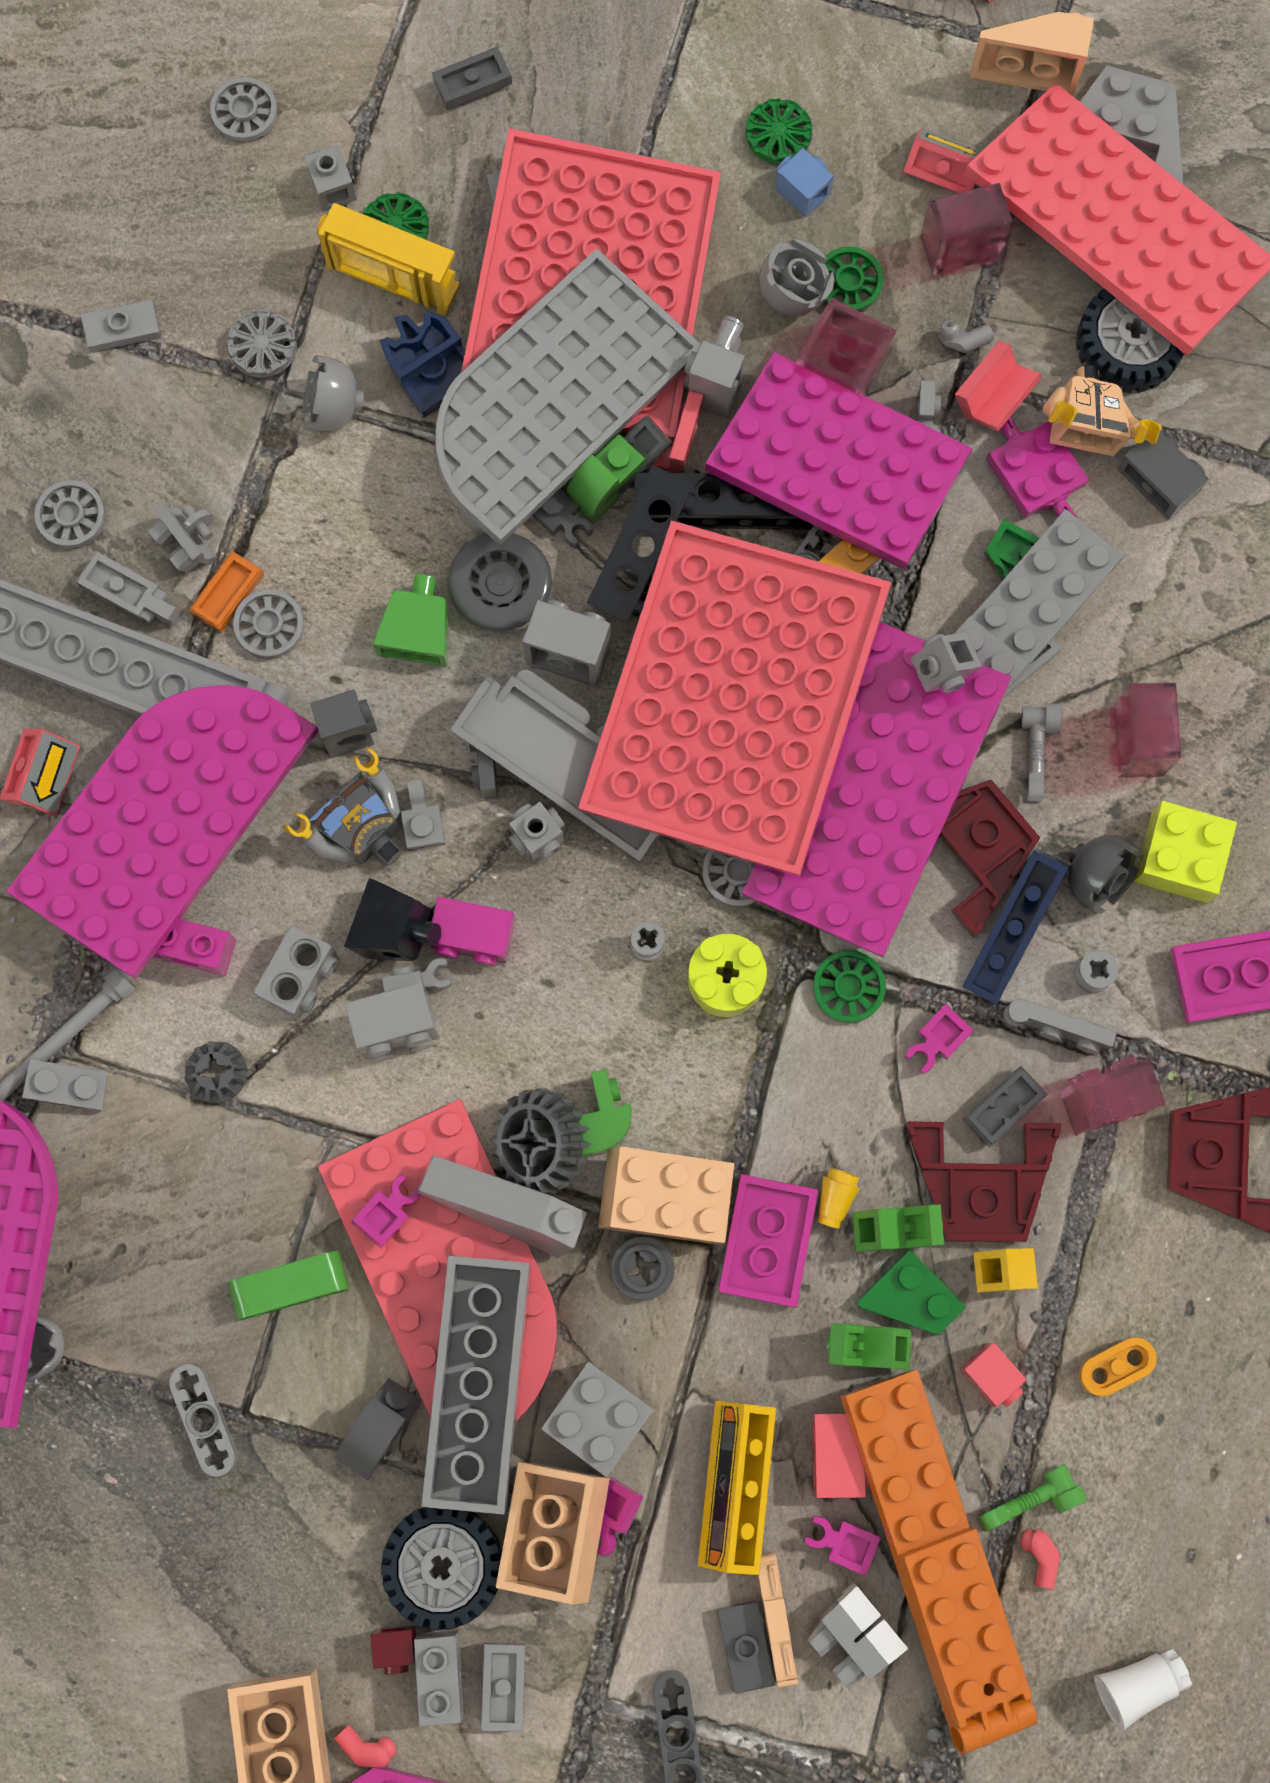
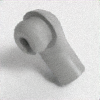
[939,320,994,353]

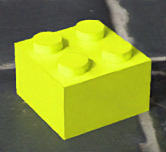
[1134,801,1237,903]

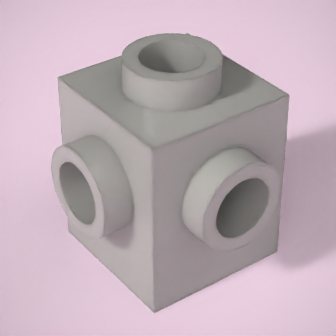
[911,632,982,694]
[508,802,565,864]

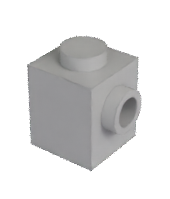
[304,145,357,211]

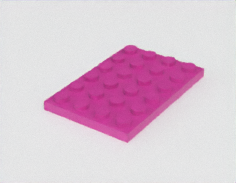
[705,352,972,570]

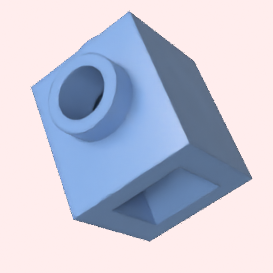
[775,148,834,217]

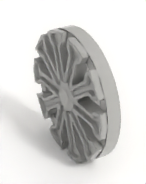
[210,77,278,143]
[228,310,297,378]
[34,480,106,549]
[233,589,304,659]
[702,850,757,908]

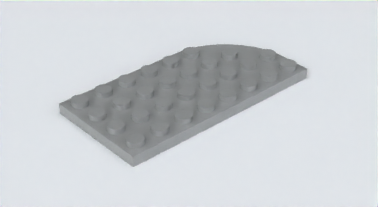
[435,249,701,545]

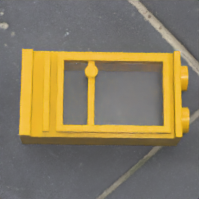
[317,203,460,316]

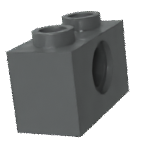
[310,689,377,759]

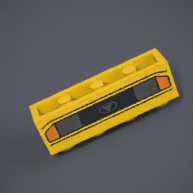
[697,1400,776,1575]

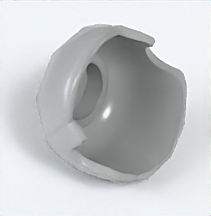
[26,1315,65,1380]

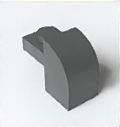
[335,1378,421,1480]

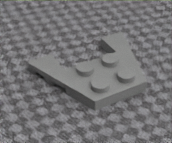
[1080,65,1183,184]

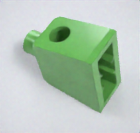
[373,574,449,667]

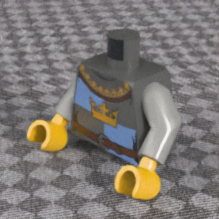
[283,746,403,867]

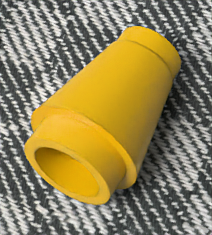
[817,1167,860,1229]

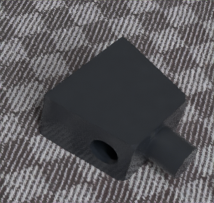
[344,878,441,961]

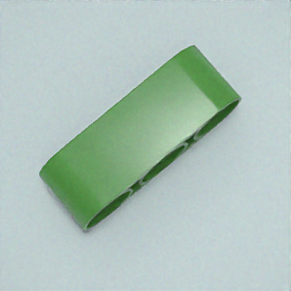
[228,1250,349,1321]

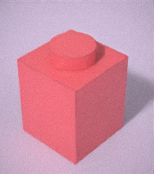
[959,1343,1027,1407]

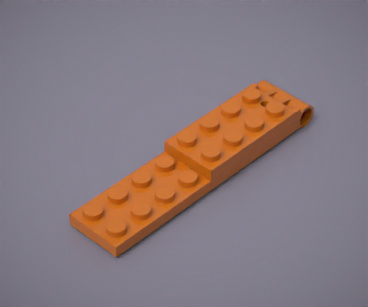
[840,1369,1037,1755]

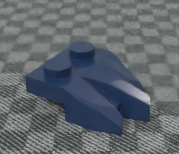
[379,310,465,418]

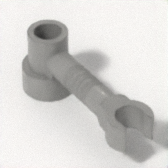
[1021,703,1061,802]

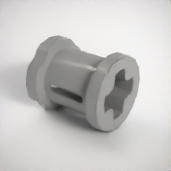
[631,921,665,962]

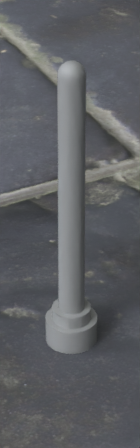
[0,967,137,1101]

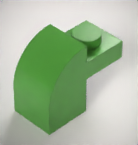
[567,434,645,524]
[579,1069,632,1158]
[853,1204,944,1252]
[827,1323,911,1370]

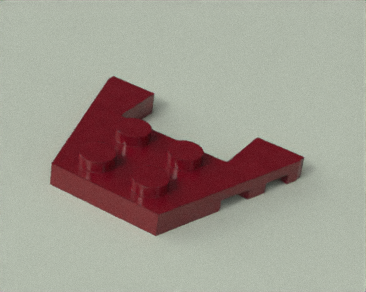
[940,779,1040,938]
[1167,1087,1270,1234]
[906,1121,1061,1243]

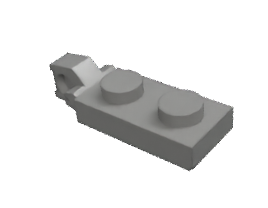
[76,552,180,627]

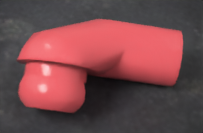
[1021,1529,1060,1590]
[334,1724,396,1768]

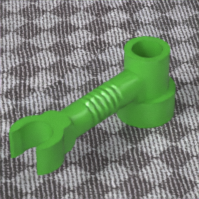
[978,1464,1088,1532]

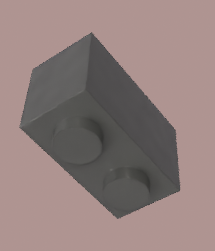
[1117,431,1209,520]

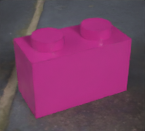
[430,897,515,967]

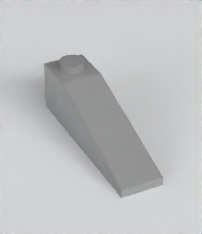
[417,1155,587,1258]

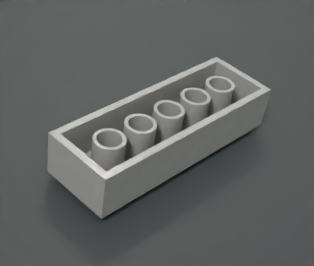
[421,1255,531,1515]

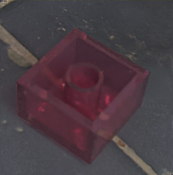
[920,183,1013,275]
[796,298,897,396]
[1109,683,1181,778]
[1060,1056,1166,1136]

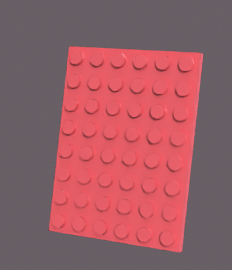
[461,128,721,443]
[578,520,891,877]

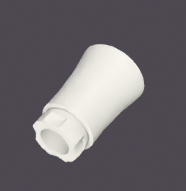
[1094,1649,1192,1731]

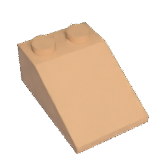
[969,12,1094,96]

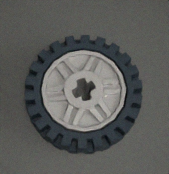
[1076,289,1184,393]
[381,1507,502,1631]

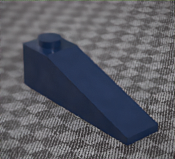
[962,848,1071,1005]

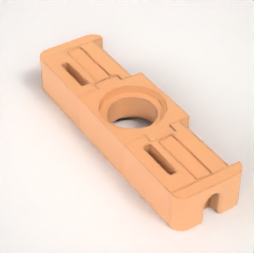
[758,1551,798,1688]

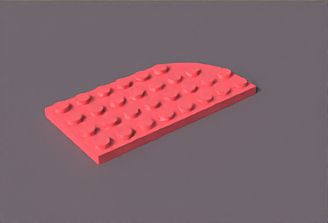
[318,1099,557,1421]

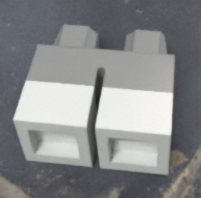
[806,1582,908,1688]

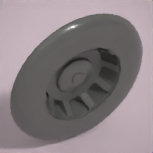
[448,533,552,631]

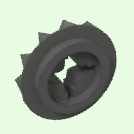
[184,1041,247,1103]
[611,1236,675,1301]

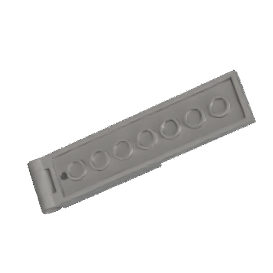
[954,509,1124,692]
[0,579,291,718]

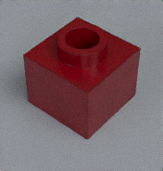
[370,1625,416,1675]

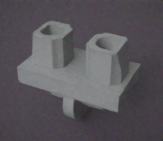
[148,503,217,572]

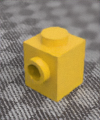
[973,1248,1038,1293]

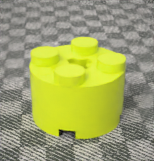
[688,934,767,1018]

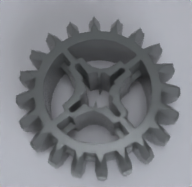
[489,1088,591,1195]

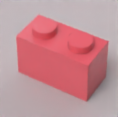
[812,1413,870,1498]

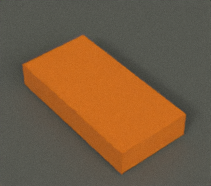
[189,551,264,633]

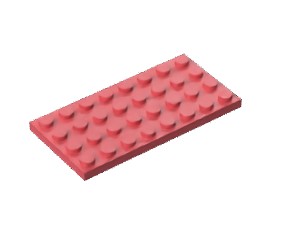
[964,83,1270,356]

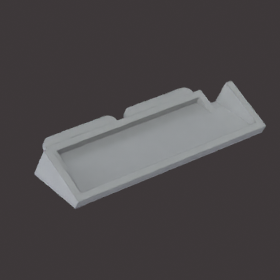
[450,669,658,861]

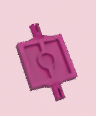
[986,416,1089,519]

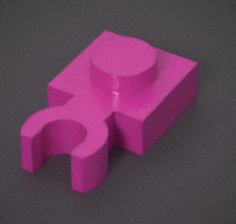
[904,1004,974,1074]
[351,1174,421,1248]
[598,1477,644,1556]
[804,1516,881,1576]

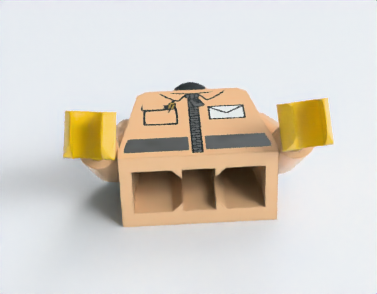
[1043,365,1162,457]

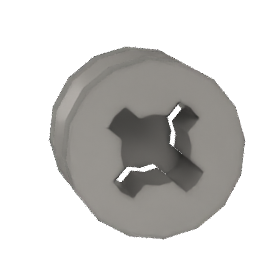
[1074,950,1119,993]

